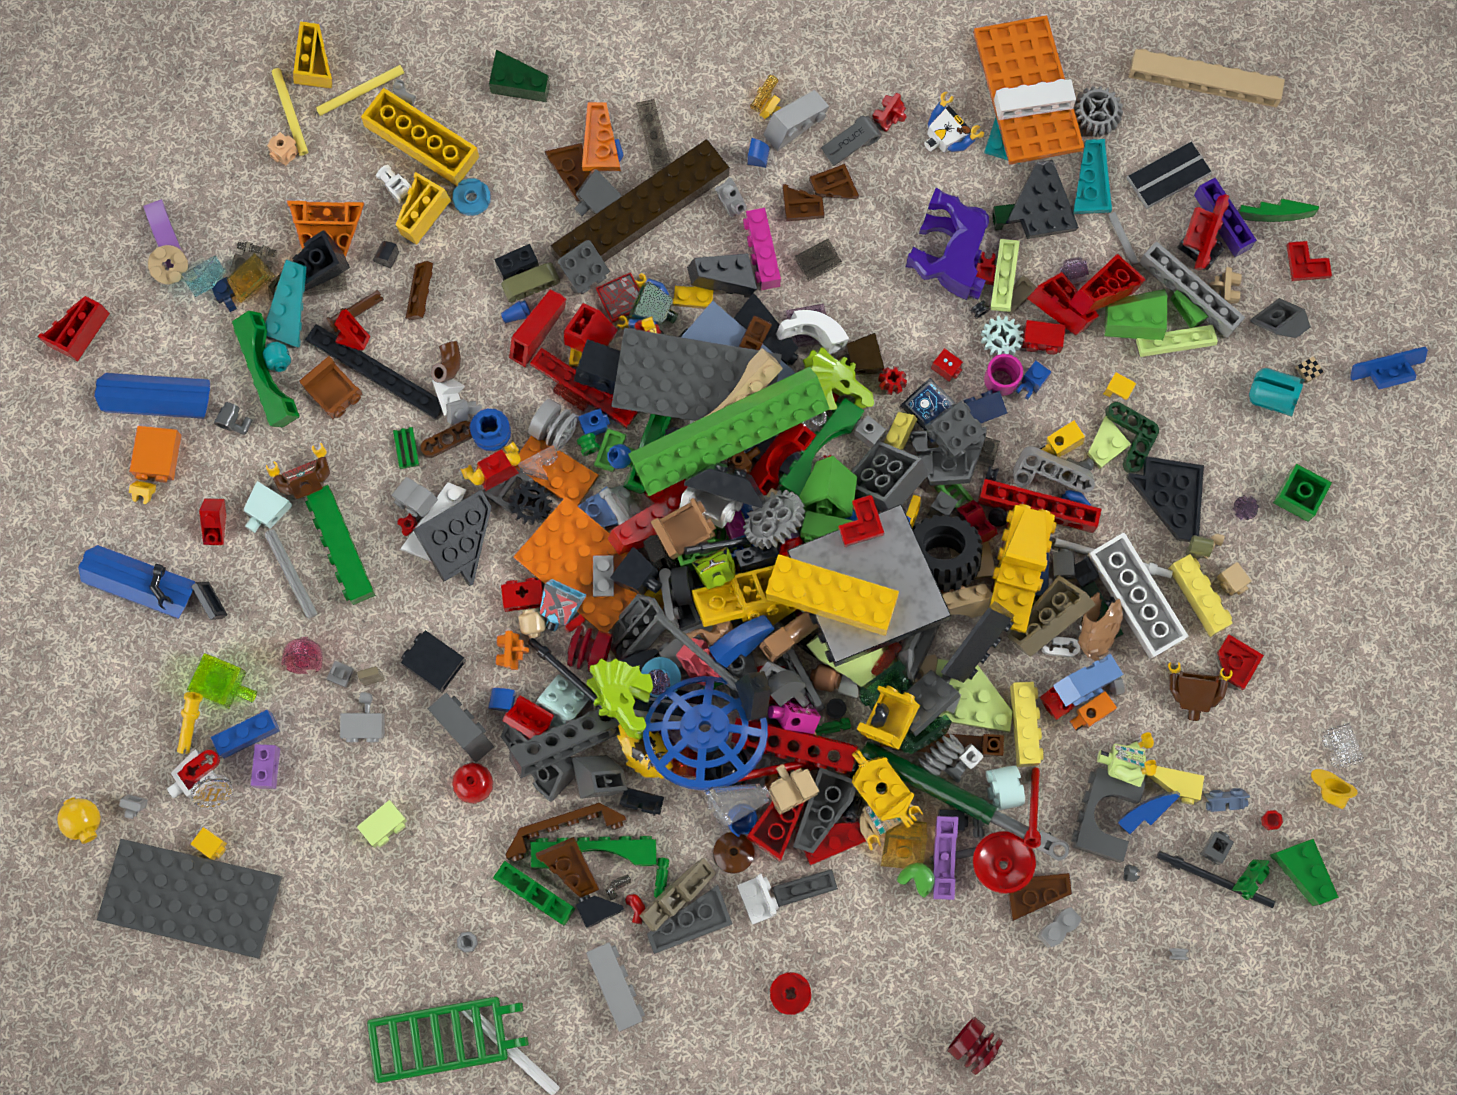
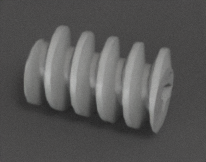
[918,734,965,775]

